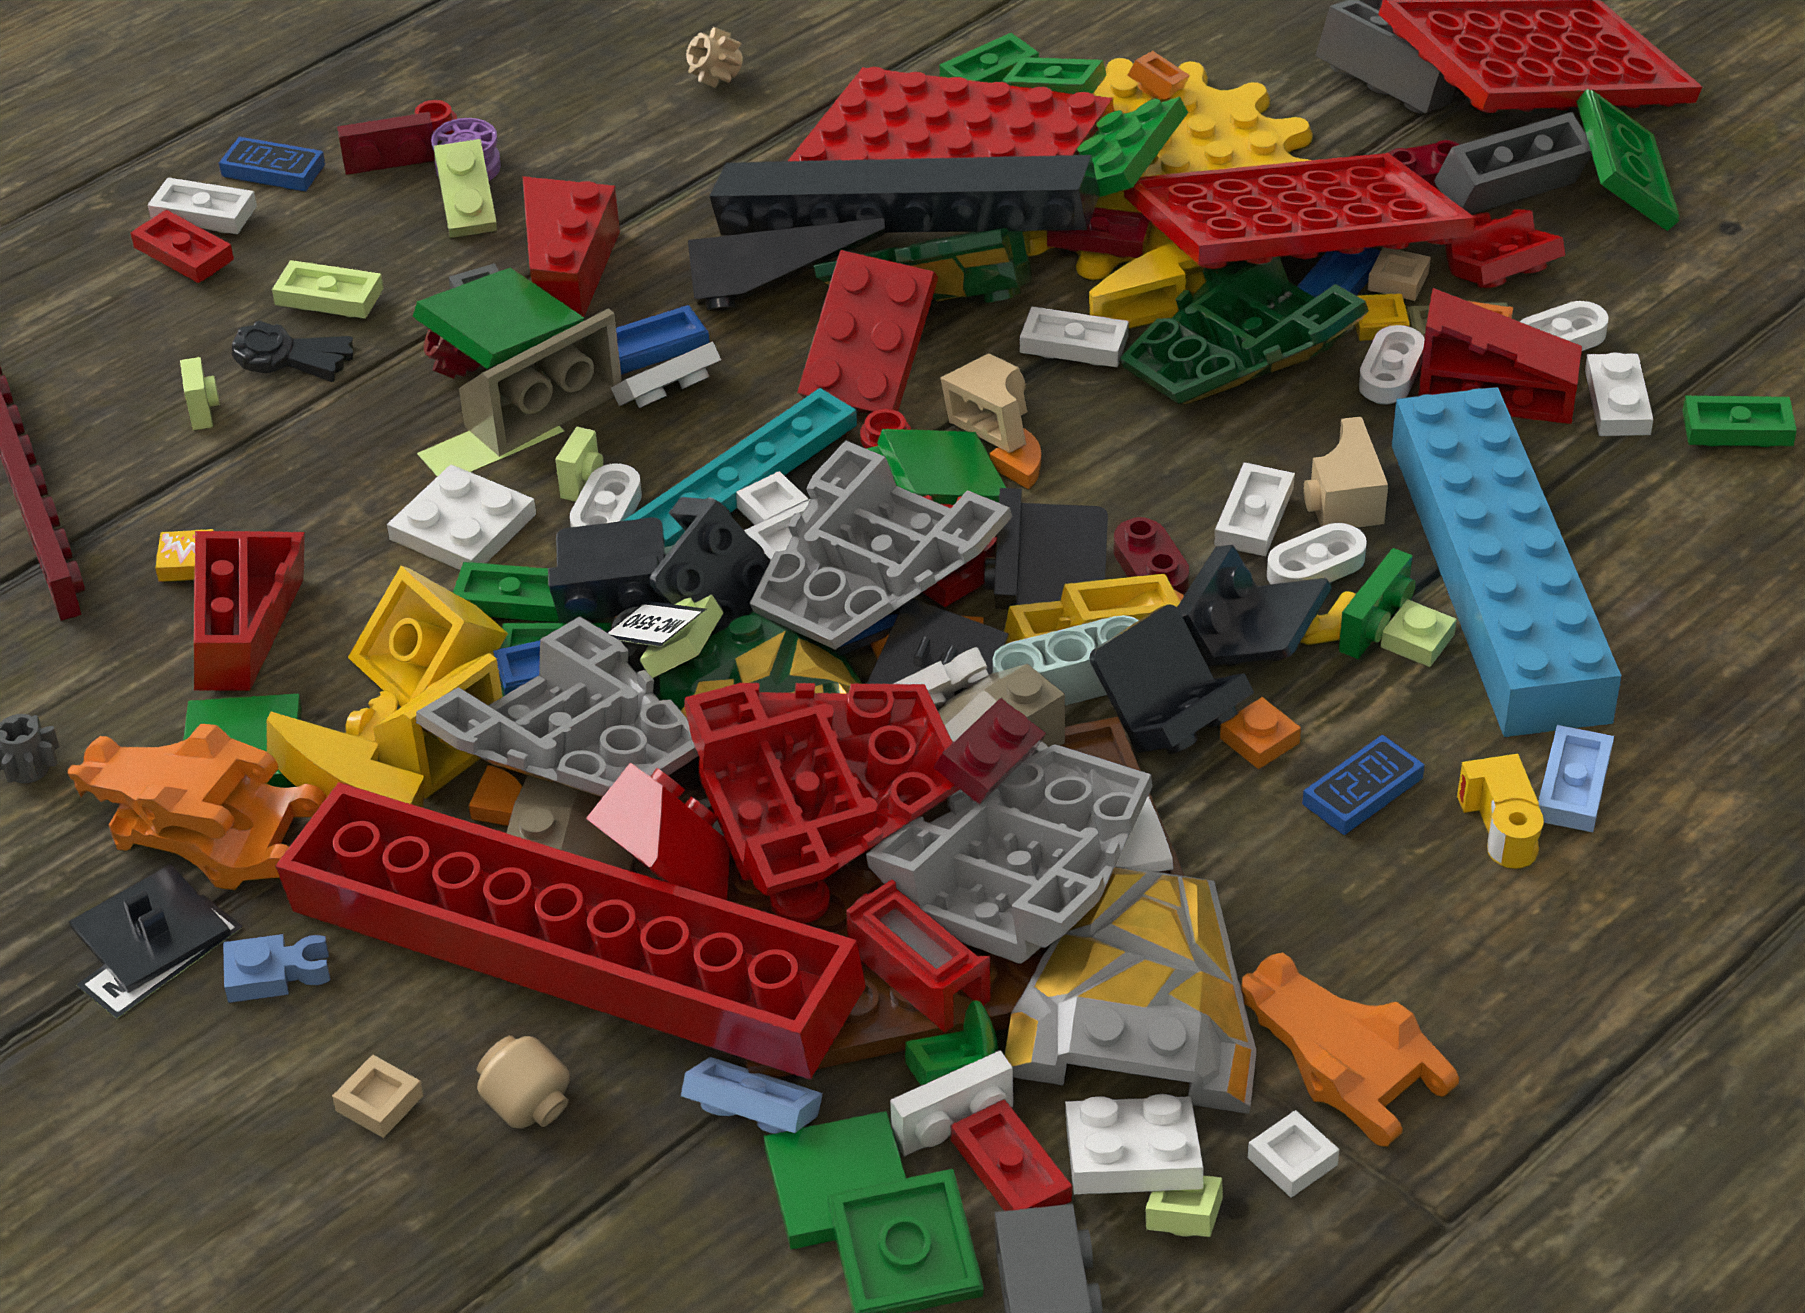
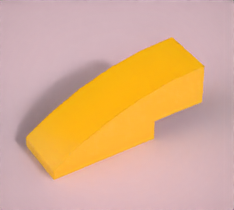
[1089,242,1206,328]
[1004,574,1180,644]
[267,712,425,808]

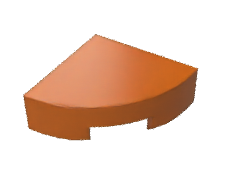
[989,428,1041,490]
[469,765,522,826]

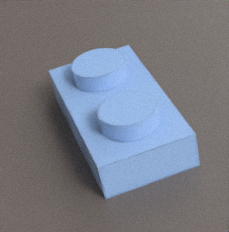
[1538,725,1614,832]
[681,1057,823,1134]

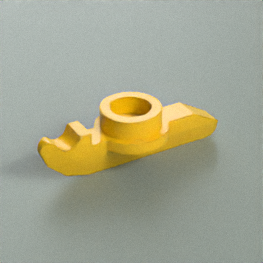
[346,691,398,742]

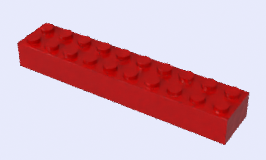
[275,782,866,1080]

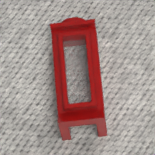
[846,879,991,1033]

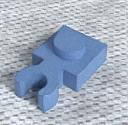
[223,934,330,1003]

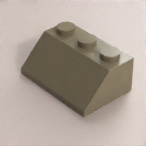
[459,309,622,457]

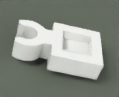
[894,647,989,711]

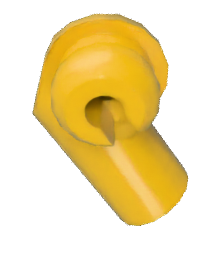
[1300,592,1356,645]

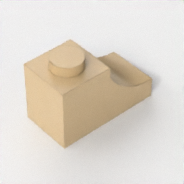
[940,353,1027,453]
[1304,416,1388,528]

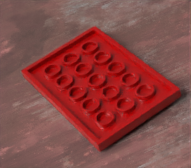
[1378,0,1702,113]
[788,67,1114,161]
[1124,153,1475,269]

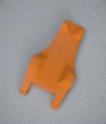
[68,724,279,839]
[109,775,326,890]
[1241,953,1459,1147]

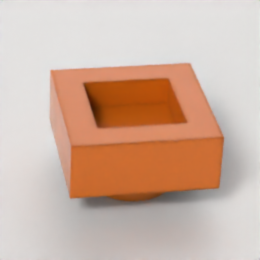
[1127,51,1190,100]
[1220,697,1301,770]

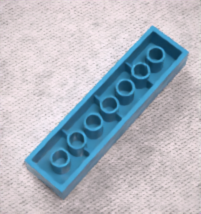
[1392,387,1621,737]

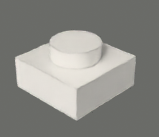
[736,471,809,525]
[1248,1110,1339,1198]

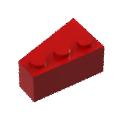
[523,177,620,317]
[1419,288,1582,424]
[194,531,305,691]

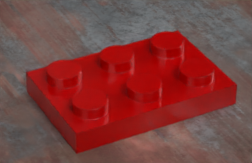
[797,250,939,414]

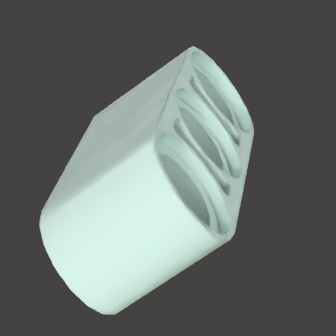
[992,615,1139,705]

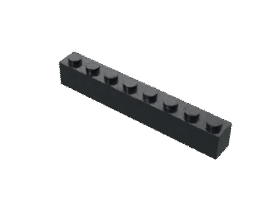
[709,155,1100,235]

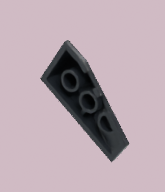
[688,218,885,311]

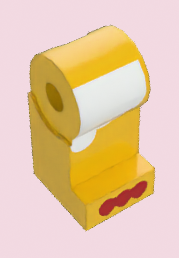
[1457,754,1544,868]

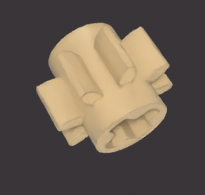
[686,27,742,88]

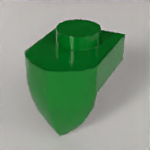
[905,1000,997,1086]

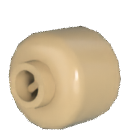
[477,1036,570,1129]

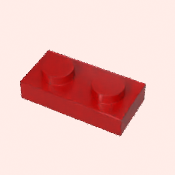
[130,210,234,283]
[951,1099,1072,1211]

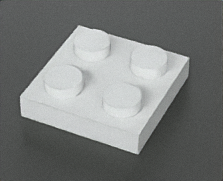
[387,464,536,570]
[1066,1094,1203,1194]

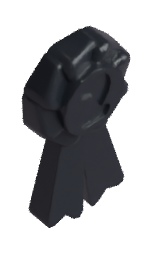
[232,321,353,382]

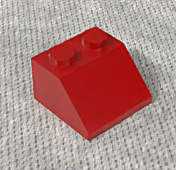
[586,762,730,900]

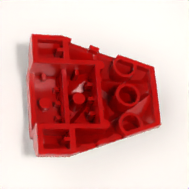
[684,683,960,896]

